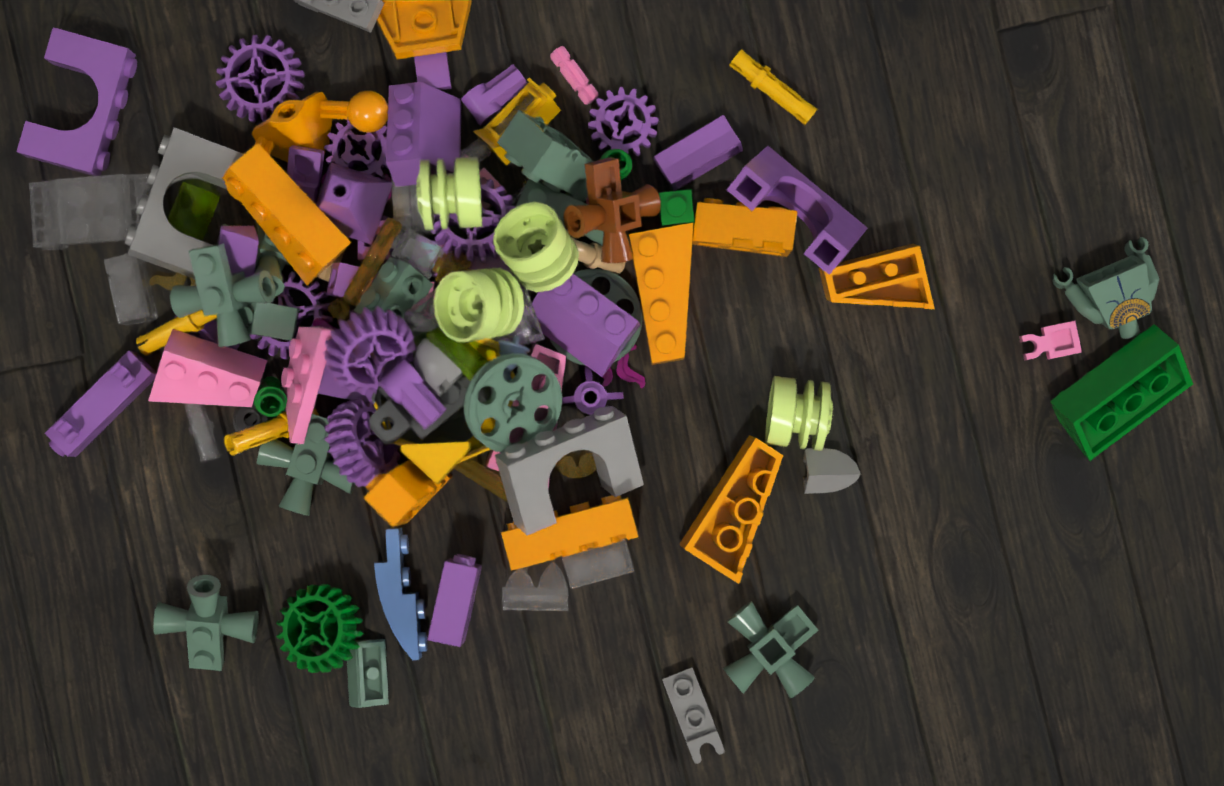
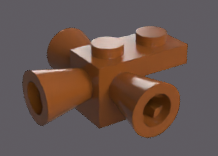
[564,157,661,263]

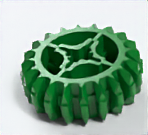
[276,584,364,673]

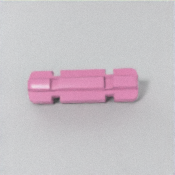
[550,46,598,105]

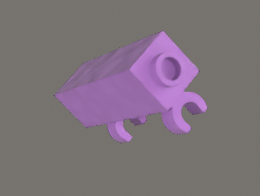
[45,350,157,457]

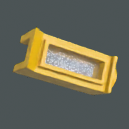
[473,78,561,166]

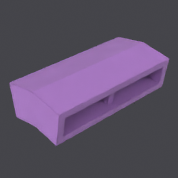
[654,115,743,191]

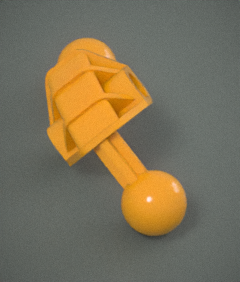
[226,90,388,201]

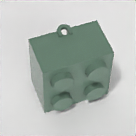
[497,110,594,195]

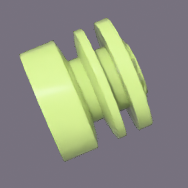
[416,157,483,230]
[493,202,579,292]
[434,268,524,342]
[765,376,833,451]

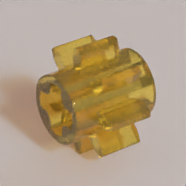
[432,250,473,284]

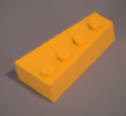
[222,143,351,285]
[629,223,693,365]
[679,435,783,584]
[364,459,453,527]
[501,495,638,571]

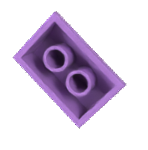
[386,82,461,187]
[524,274,641,377]

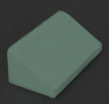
[347,639,389,708]

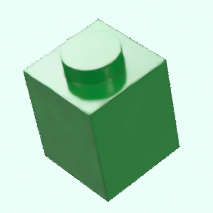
[659,190,695,228]

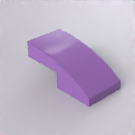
[414,52,452,90]
[287,145,325,205]

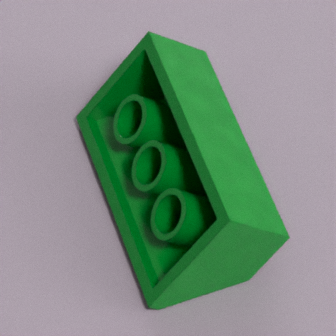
[1050,324,1193,461]

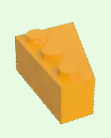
[692,198,798,257]

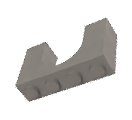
[124,127,244,279]
[495,406,644,536]

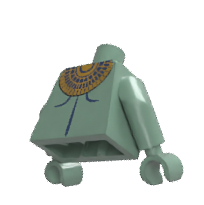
[1052,237,1159,339]

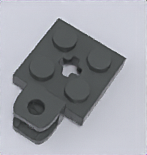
[369,361,467,445]

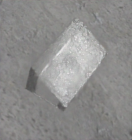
[403,287,439,332]

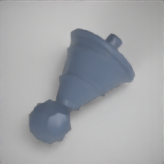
[498,336,530,380]

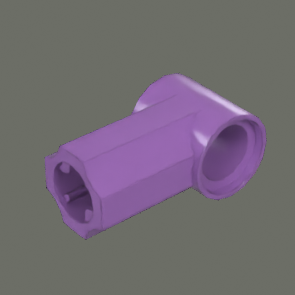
[461,64,528,126]
[378,360,446,430]

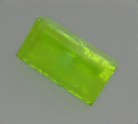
[167,182,219,241]
[426,326,488,381]

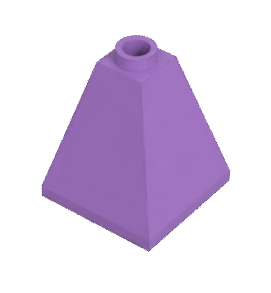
[316,162,393,245]

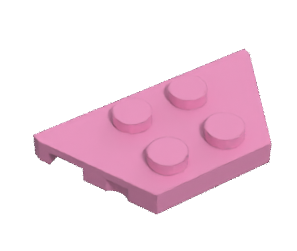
[281,327,332,444]

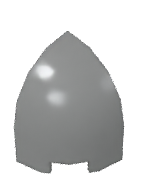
[413,339,462,399]
[803,448,861,494]

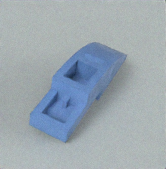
[374,528,427,660]

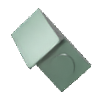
[238,302,299,341]

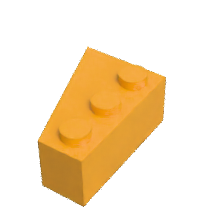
[819,244,935,309]

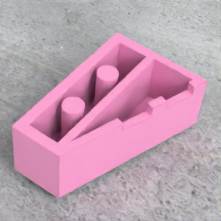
[148,329,267,407]

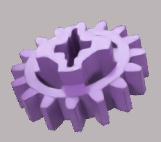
[588,87,659,156]
[324,120,388,179]

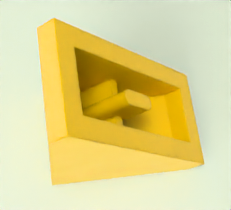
[401,442,471,484]

